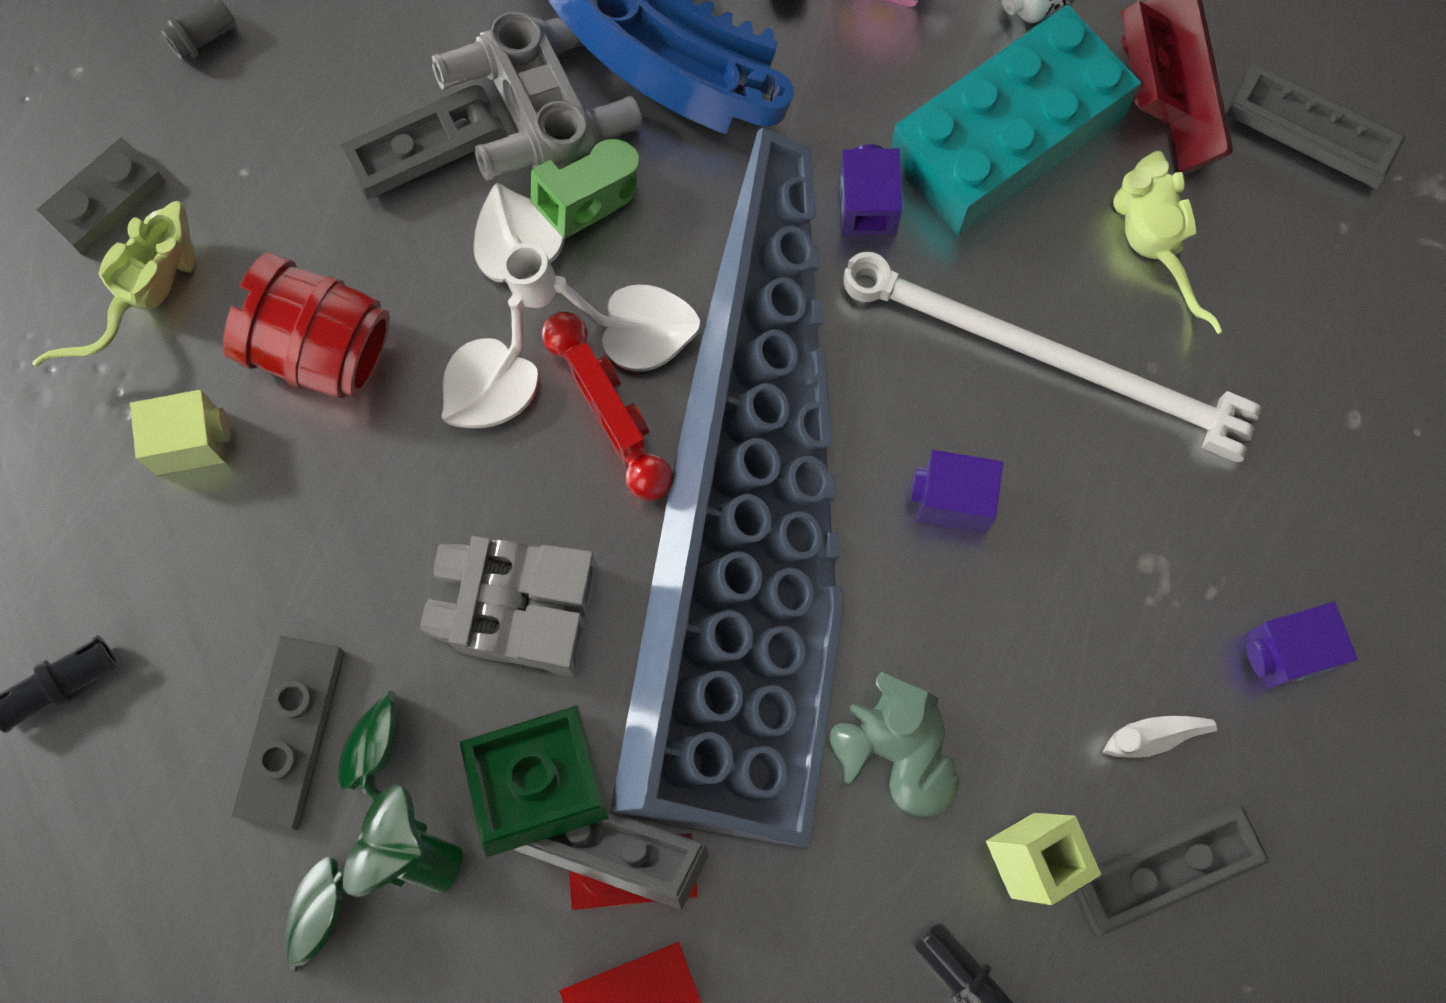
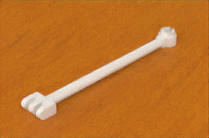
[843,252,1262,462]

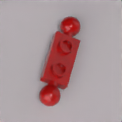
[542,311,673,501]

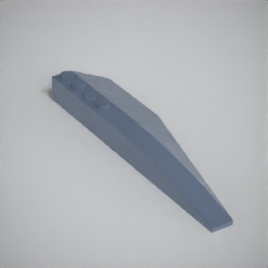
[610,127,844,847]

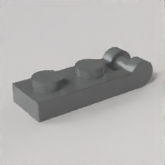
[340,85,507,200]

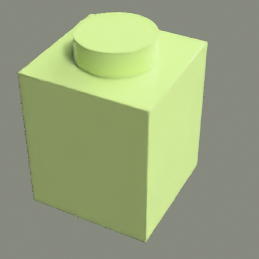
[130,390,231,476]
[986,813,1101,905]

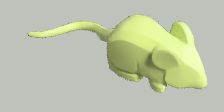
[1113,151,1222,334]
[33,201,196,366]

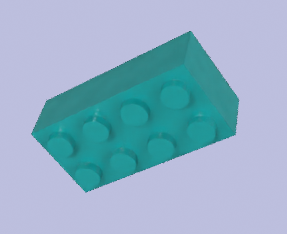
[890,4,1141,237]

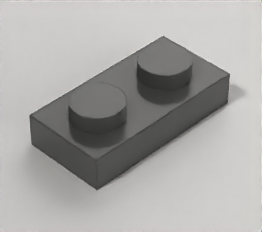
[36,137,165,255]

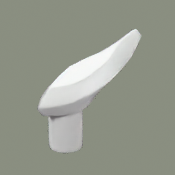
[1102,716,1217,758]

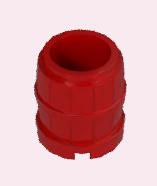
[223,252,390,398]

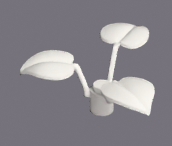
[441,183,701,428]

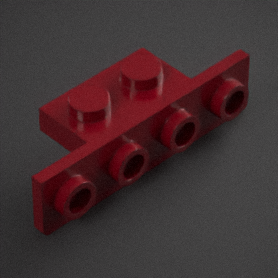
[1120,0,1233,176]

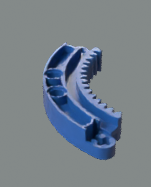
[548,0,794,134]

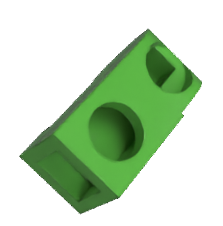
[531,139,639,239]

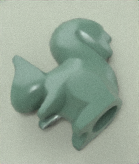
[829,672,960,817]

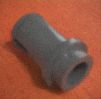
[161,0,237,60]

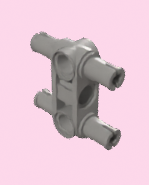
[432,11,642,181]

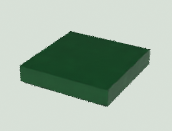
[459,705,609,858]

